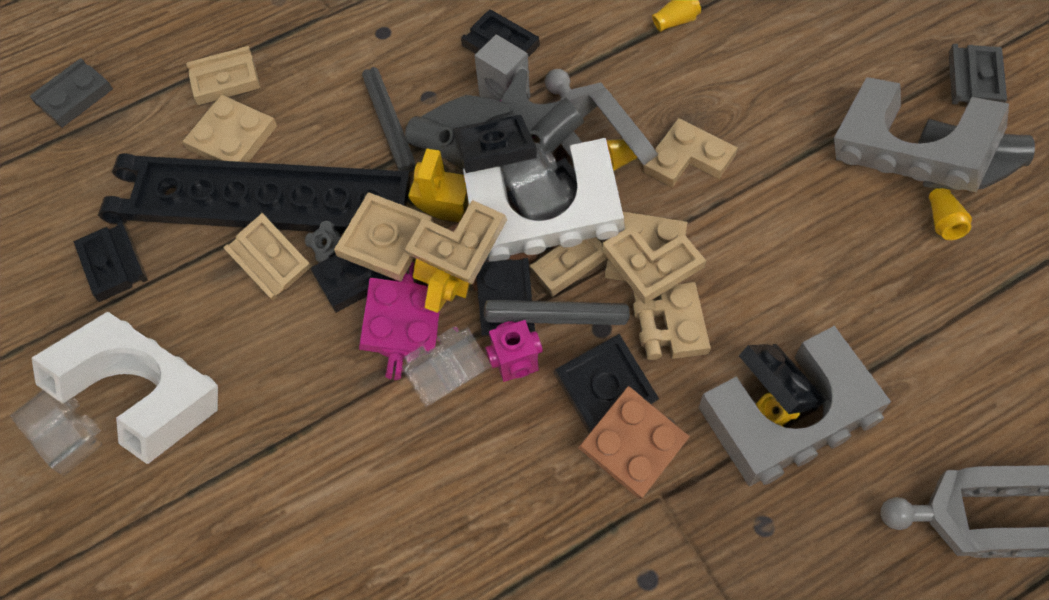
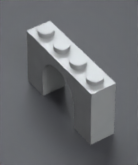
[834,77,1009,193]
[699,326,891,487]

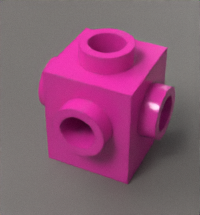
[485,320,543,382]

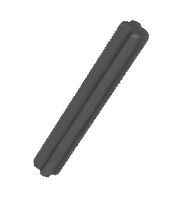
[362,67,416,172]
[484,300,630,325]

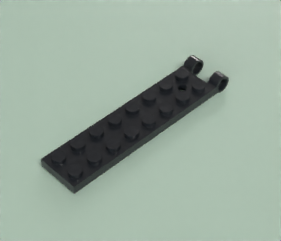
[98,153,411,234]

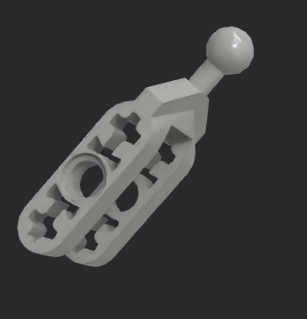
[544,69,658,165]
[880,465,1049,558]

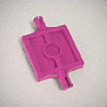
[359,262,440,380]

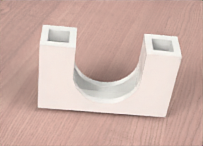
[463,138,625,262]
[32,312,218,464]

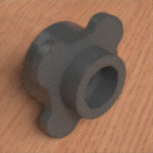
[305,221,342,262]

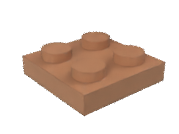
[578,386,690,499]

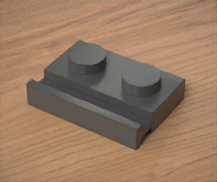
[948,44,1007,105]
[29,58,113,128]

